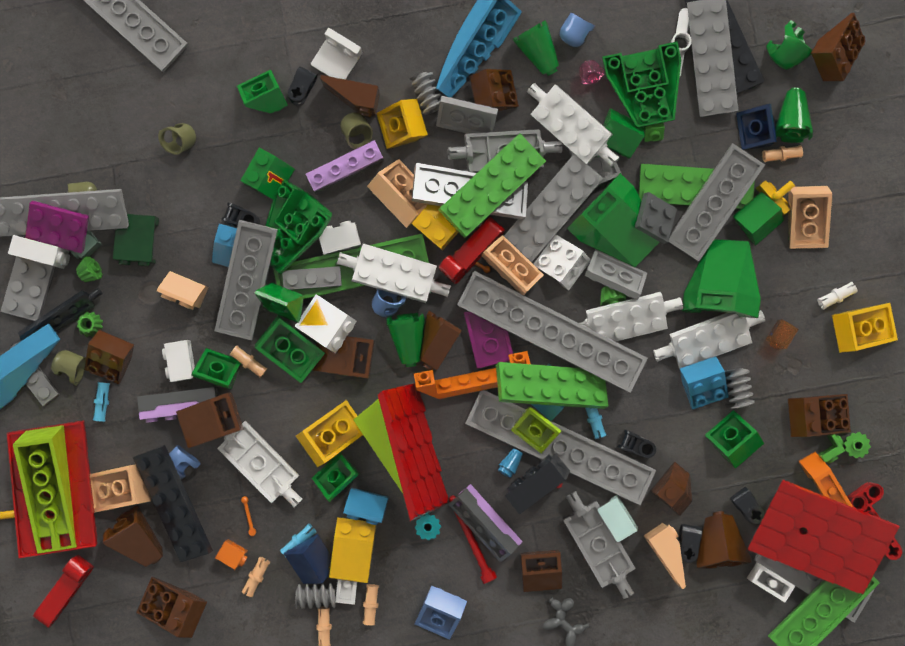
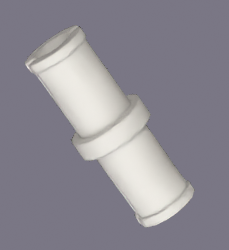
[817,282,857,310]

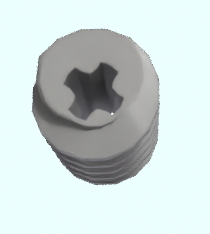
[410,72,441,115]
[725,368,755,409]
[295,583,336,609]

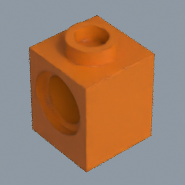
[215,539,248,570]

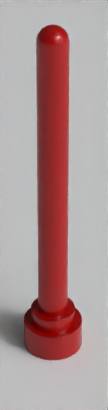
[449,496,497,584]

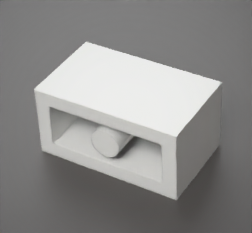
[319,221,362,255]
[162,340,196,382]
[747,562,795,602]

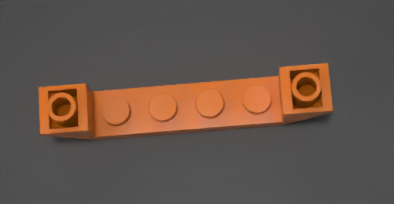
[414,351,530,399]
[798,452,854,508]

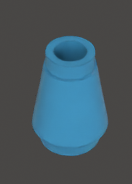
[498,448,523,478]

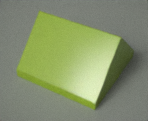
[511,406,561,454]

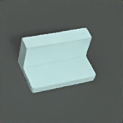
[598,495,638,542]

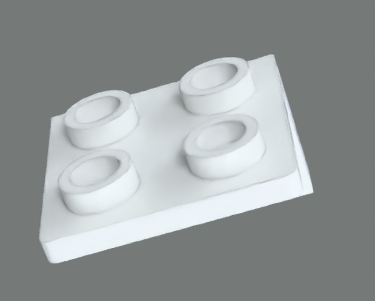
[311,28,362,80]
[534,235,591,291]

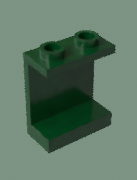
[113,214,159,267]

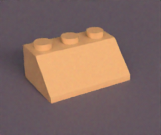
[367,159,428,228]
[482,235,544,295]

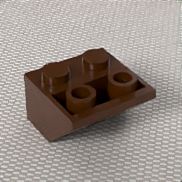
[469,69,519,111]
[84,330,134,385]
[520,550,562,592]

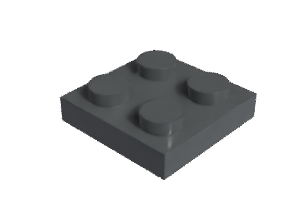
[635,192,677,244]

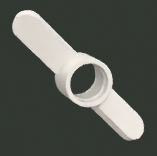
[670,8,691,76]

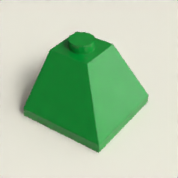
[237,70,288,113]

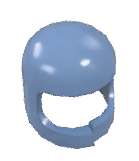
[559,13,595,47]
[372,289,406,318]
[169,445,201,479]

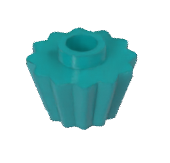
[415,513,441,541]

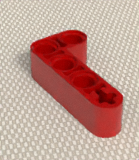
[438,217,505,284]
[847,482,902,560]
[33,555,94,628]

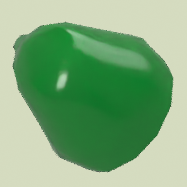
[766,20,812,70]

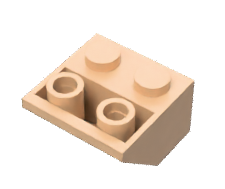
[157,271,209,310]

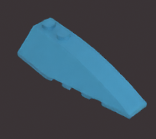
[436,0,522,97]
[0,324,60,409]

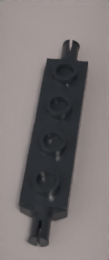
[11,288,103,347]

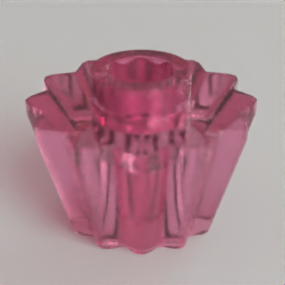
[579,60,605,85]

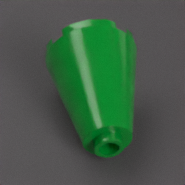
[513,20,559,76]
[775,87,813,143]
[386,313,425,367]

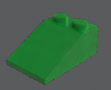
[255,315,325,383]

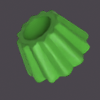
[76,256,103,282]
[600,286,626,306]
[77,312,103,337]
[844,432,871,458]

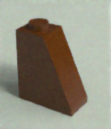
[421,311,462,370]
[650,462,692,516]
[103,505,163,567]
[697,511,752,569]

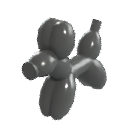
[543,597,589,646]

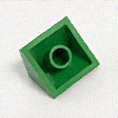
[603,108,644,159]
[733,192,784,246]
[254,283,304,323]
[191,348,241,389]
[312,452,360,502]

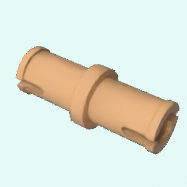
[762,145,803,162]
[230,345,268,378]
[242,557,270,597]
[363,584,379,625]
[316,606,332,646]

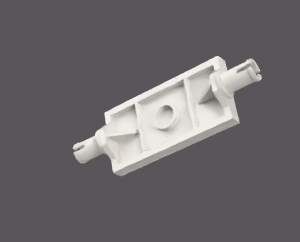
[527,83,619,167]
[337,244,451,303]
[579,292,683,342]
[653,310,765,368]
[217,421,302,507]

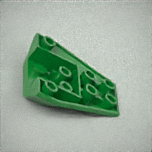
[602,41,681,128]
[567,173,659,267]
[266,180,332,274]
[681,239,761,318]

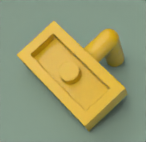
[756,180,795,215]

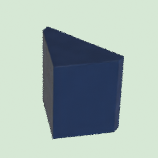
[736,104,777,150]
[284,534,332,584]

